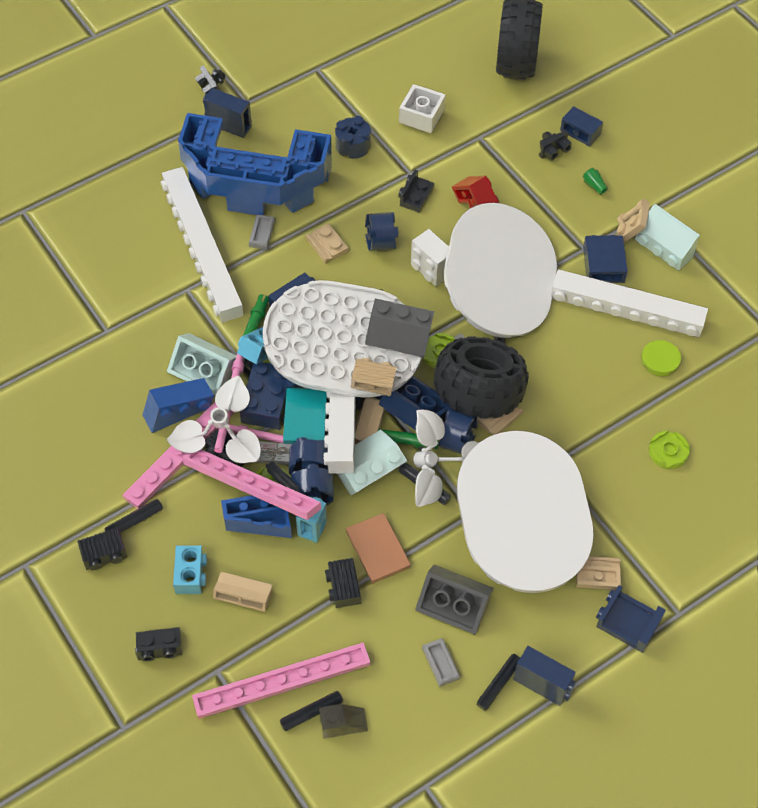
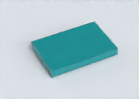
[283,388,327,444]

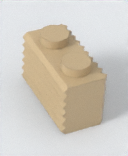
[350,358,397,396]

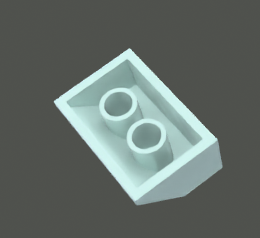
[635,204,700,271]
[167,333,237,395]
[337,430,407,496]

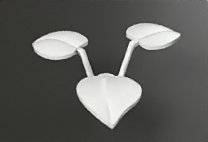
[167,376,261,463]
[413,410,479,507]

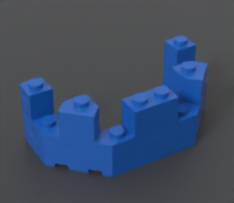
[178,113,332,215]

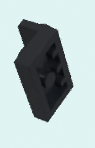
[398,169,435,213]
[135,627,182,662]

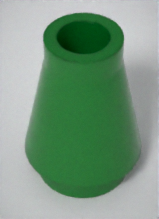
[582,168,608,195]

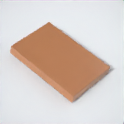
[346,513,411,584]

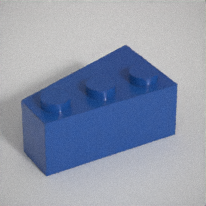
[143,378,214,433]
[221,495,292,538]

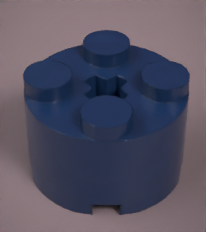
[335,116,371,159]
[365,212,398,251]
[438,408,479,454]
[289,437,328,476]
[291,464,334,506]

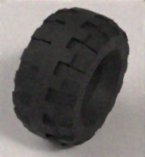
[496,0,543,80]
[433,336,529,419]

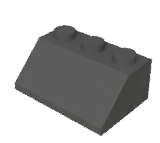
[365,298,434,358]
[415,564,494,634]

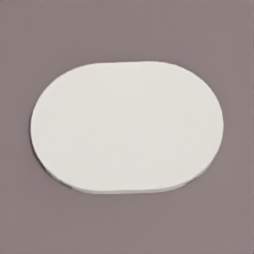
[444,203,557,338]
[263,280,422,397]
[457,431,593,593]

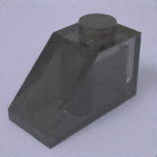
[319,704,368,739]

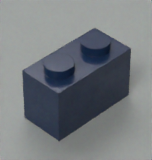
[560,106,603,147]

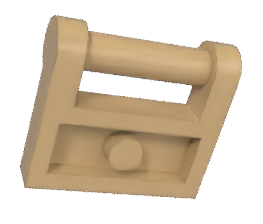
[617,199,650,243]

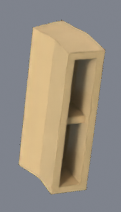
[355,397,385,445]
[213,572,273,612]

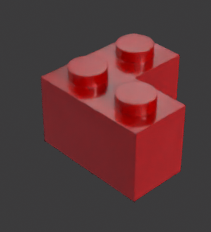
[452,176,499,209]

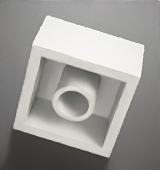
[399,84,446,133]
[411,229,449,286]

